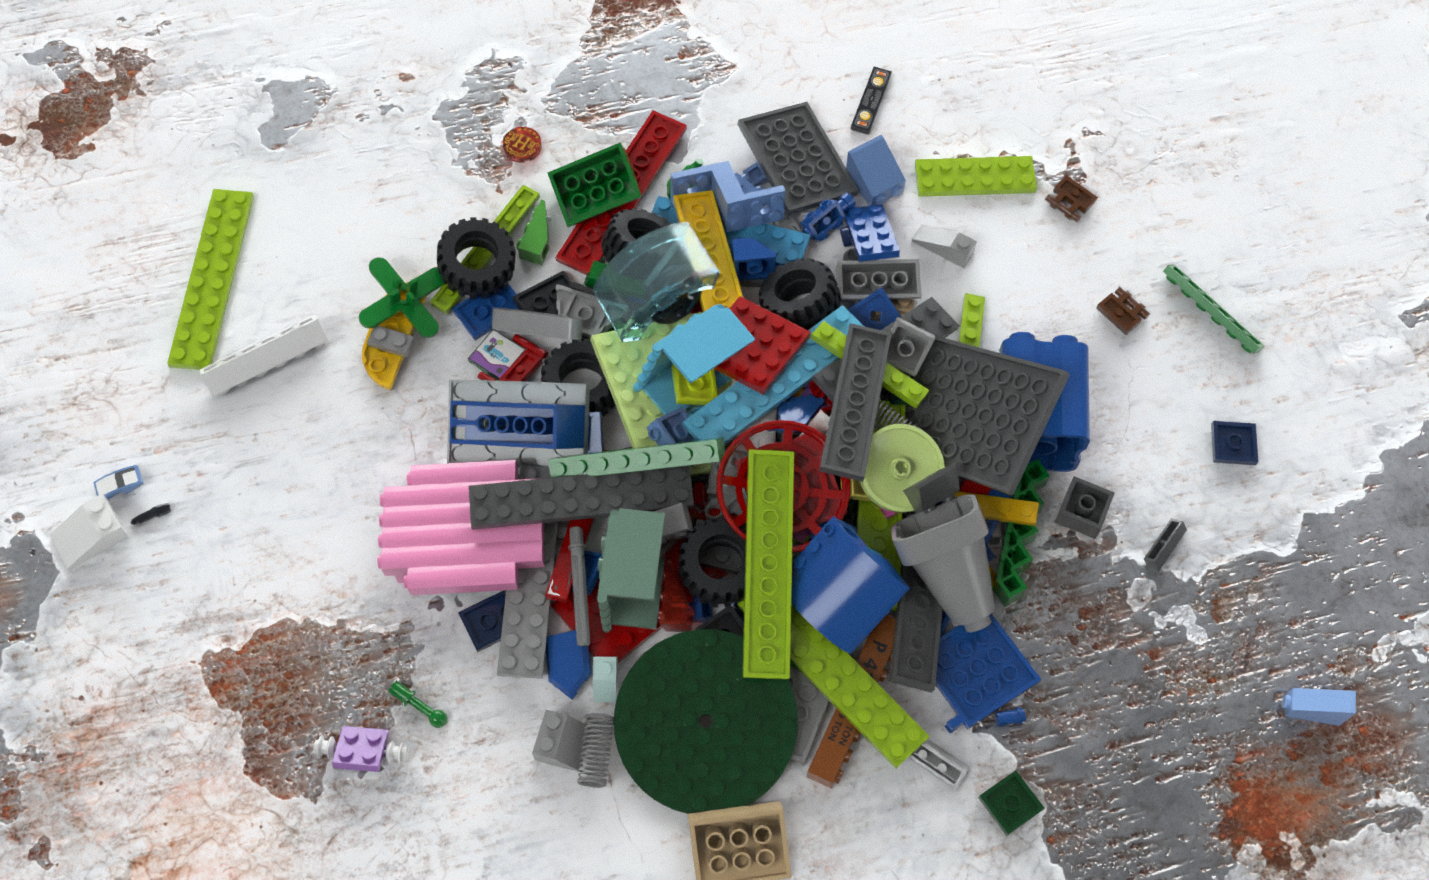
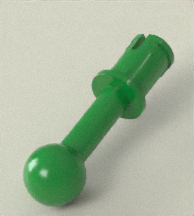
[388,680,447,728]

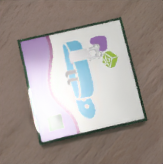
[468,329,526,381]

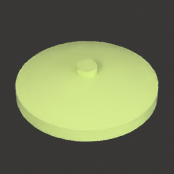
[859,424,945,513]

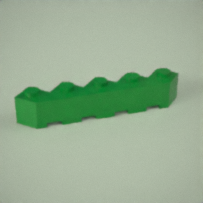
[992,459,1050,607]

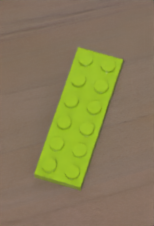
[915,156,1037,197]

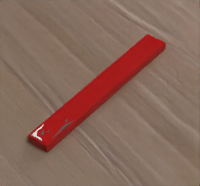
[545,450,610,603]

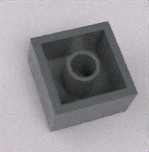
[1055,476,1115,539]

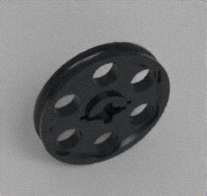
[644,266,703,324]

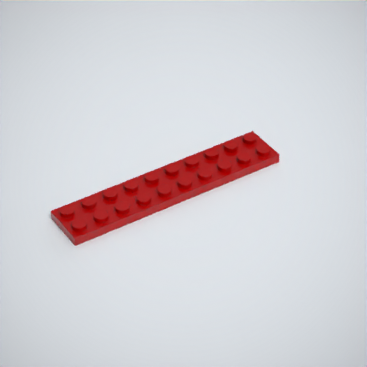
[555,110,687,276]

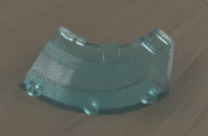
[592,222,720,342]

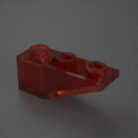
[658,561,694,632]

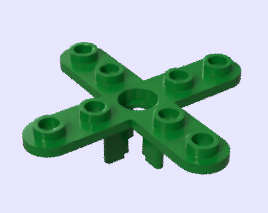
[359,257,444,338]

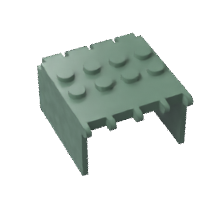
[597,508,666,633]

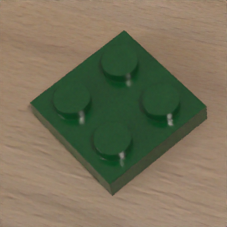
[978,770,1045,836]

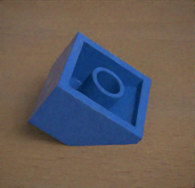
[731,237,776,281]

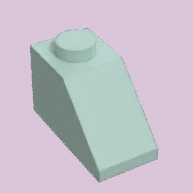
[593,656,618,702]

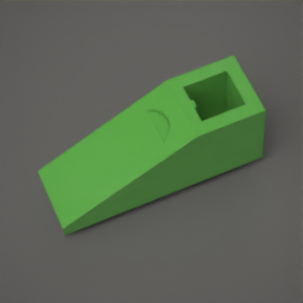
[516,200,550,266]

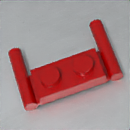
[477,334,548,382]

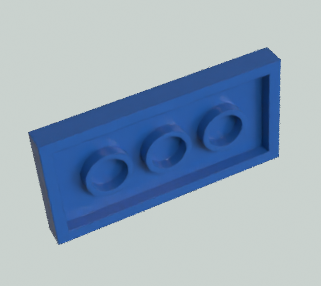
[844,204,900,262]

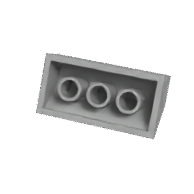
[836,259,922,301]

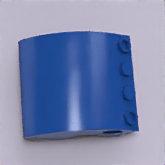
[791,516,910,654]

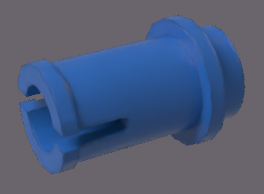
[996,707,1026,727]

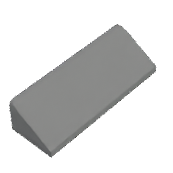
[909,739,970,790]

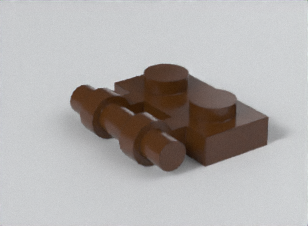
[1045,175,1098,222]
[1096,287,1150,335]

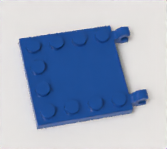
[935,613,1041,733]

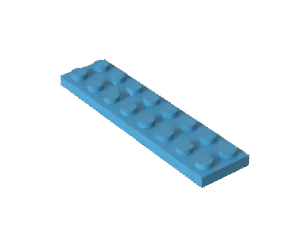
[651,196,810,267]

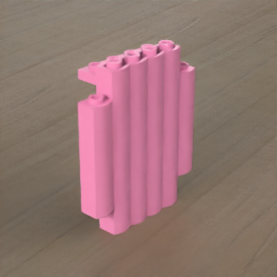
[377,460,545,595]

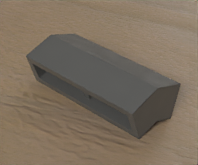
[1144,518,1187,575]

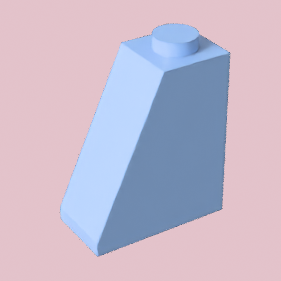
[1282,688,1356,726]

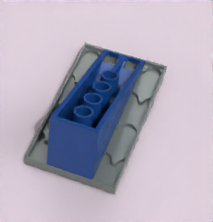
[447,379,590,467]

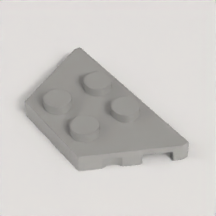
[556,284,630,338]

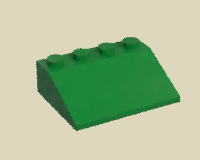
[547,142,642,228]

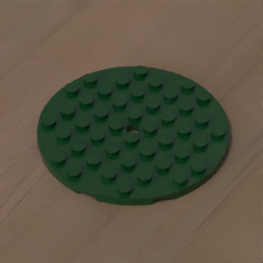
[614,629,798,814]

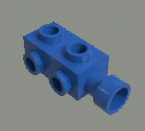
[800,192,856,241]

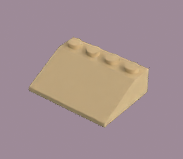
[688,801,792,880]

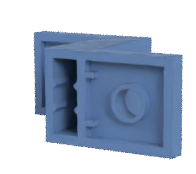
[671,161,785,232]

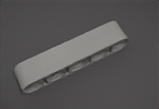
[492,308,583,340]

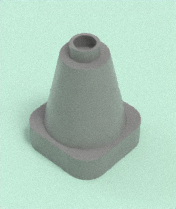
[891,494,995,632]

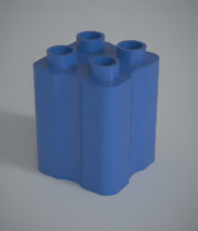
[999,332,1090,472]

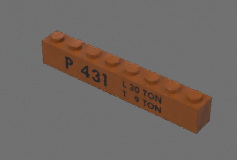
[806,615,896,789]

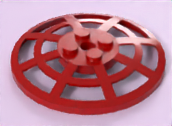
[716,420,850,553]

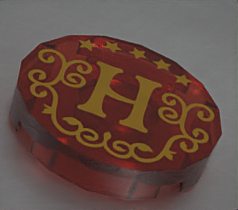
[503,126,542,163]

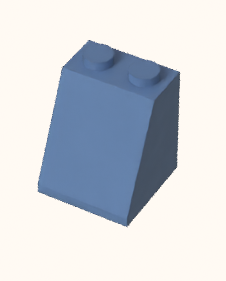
[846,135,906,206]

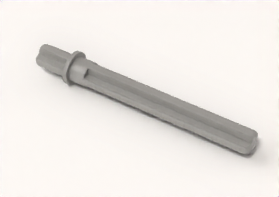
[568,527,590,647]

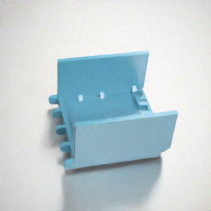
[632,304,755,415]

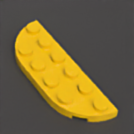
[362,281,427,391]

